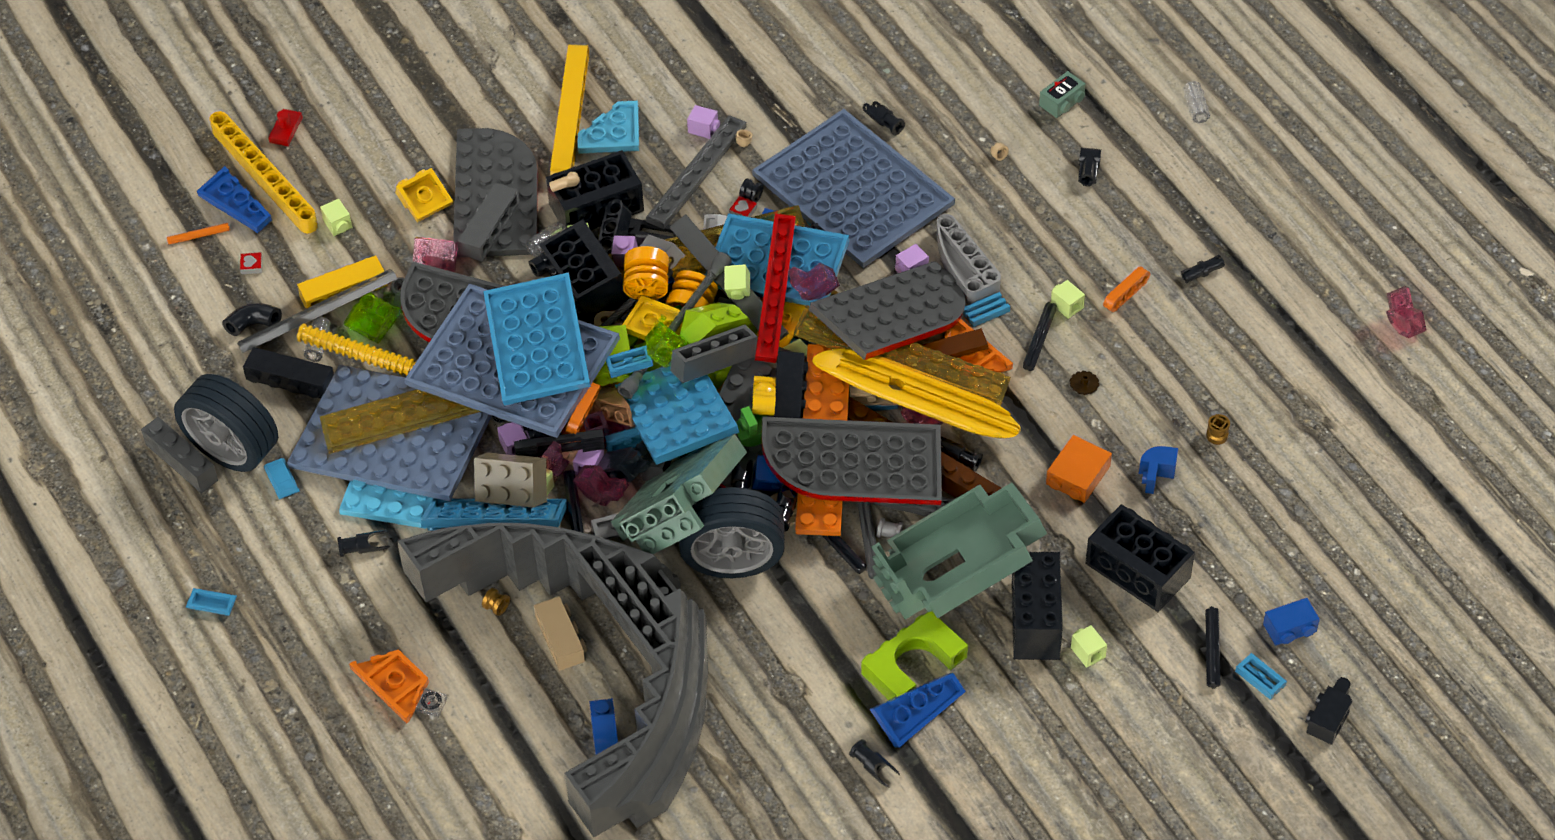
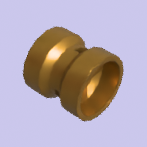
[1206,414,1230,445]

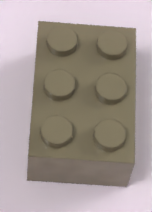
[474,453,547,508]

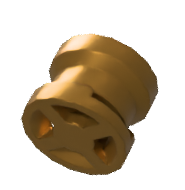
[482,587,510,616]

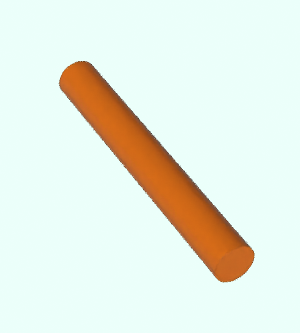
[167,223,230,245]

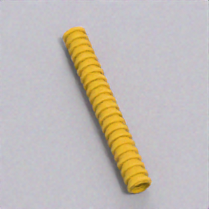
[297,323,416,376]

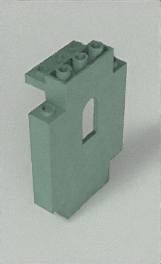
[611,434,747,554]
[871,483,1047,620]

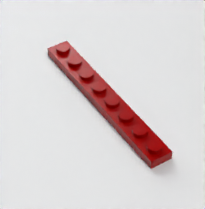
[755,213,796,363]

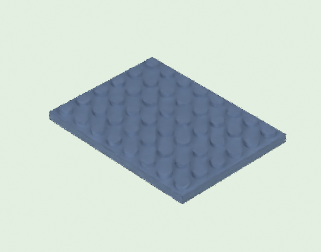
[752,109,955,268]
[404,284,620,438]
[287,365,492,501]

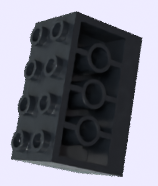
[546,150,644,230]
[539,219,630,323]
[1085,504,1195,613]
[1011,552,1063,660]

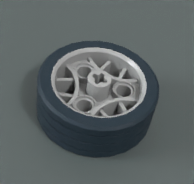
[174,374,279,472]
[679,487,785,579]

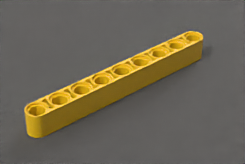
[550,45,589,175]
[209,111,318,234]

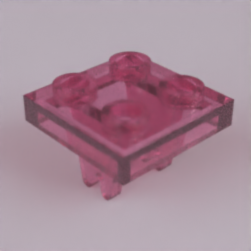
[413,237,458,272]

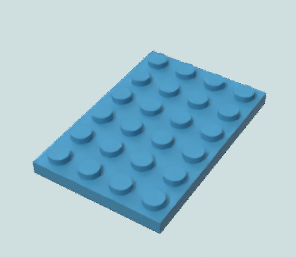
[705,213,850,306]
[483,273,591,406]
[615,363,739,465]
[421,498,567,531]

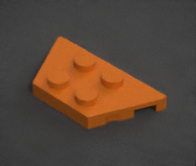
[945,319,1013,380]
[349,650,429,723]

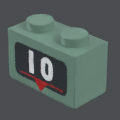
[1039,71,1085,118]

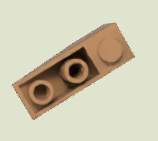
[588,386,634,427]

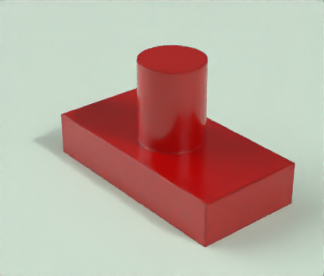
[268,109,303,147]

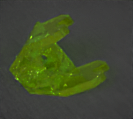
[645,314,689,368]

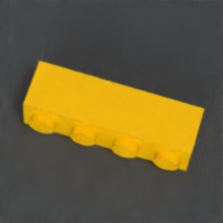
[297,255,388,309]

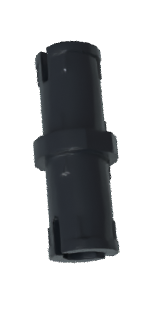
[1181,255,1225,283]

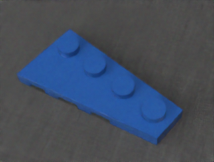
[197,166,272,233]
[870,673,966,748]

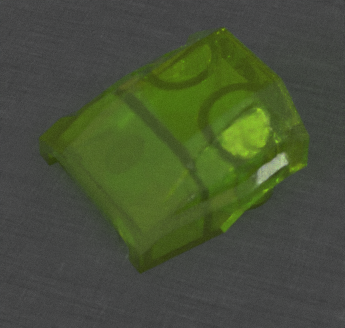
[343,292,403,344]

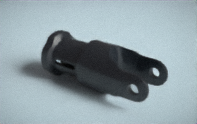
[863,101,905,135]
[941,436,983,471]
[731,460,753,489]
[776,484,798,532]
[337,530,390,557]
[849,739,900,788]

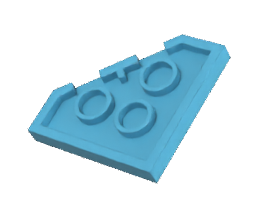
[578,101,639,154]

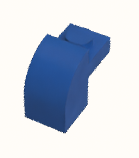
[1139,446,1178,494]
[589,698,618,755]

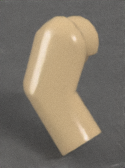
[549,172,580,192]

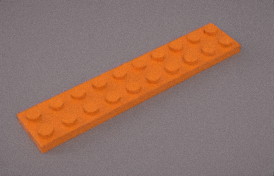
[795,344,851,536]

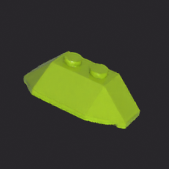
[679,302,758,345]

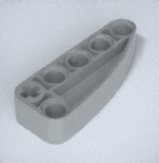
[936,214,1001,305]

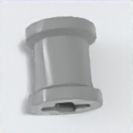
[877,518,903,538]

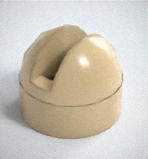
[736,130,753,147]
[990,142,1009,161]

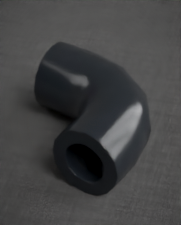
[222,303,282,336]

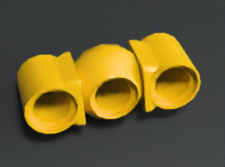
[752,376,776,416]

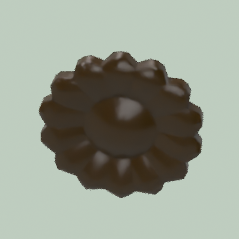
[1070,371,1100,395]

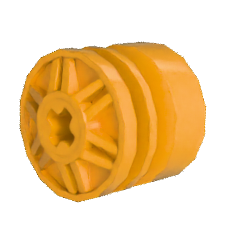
[623,246,669,300]
[665,270,718,308]

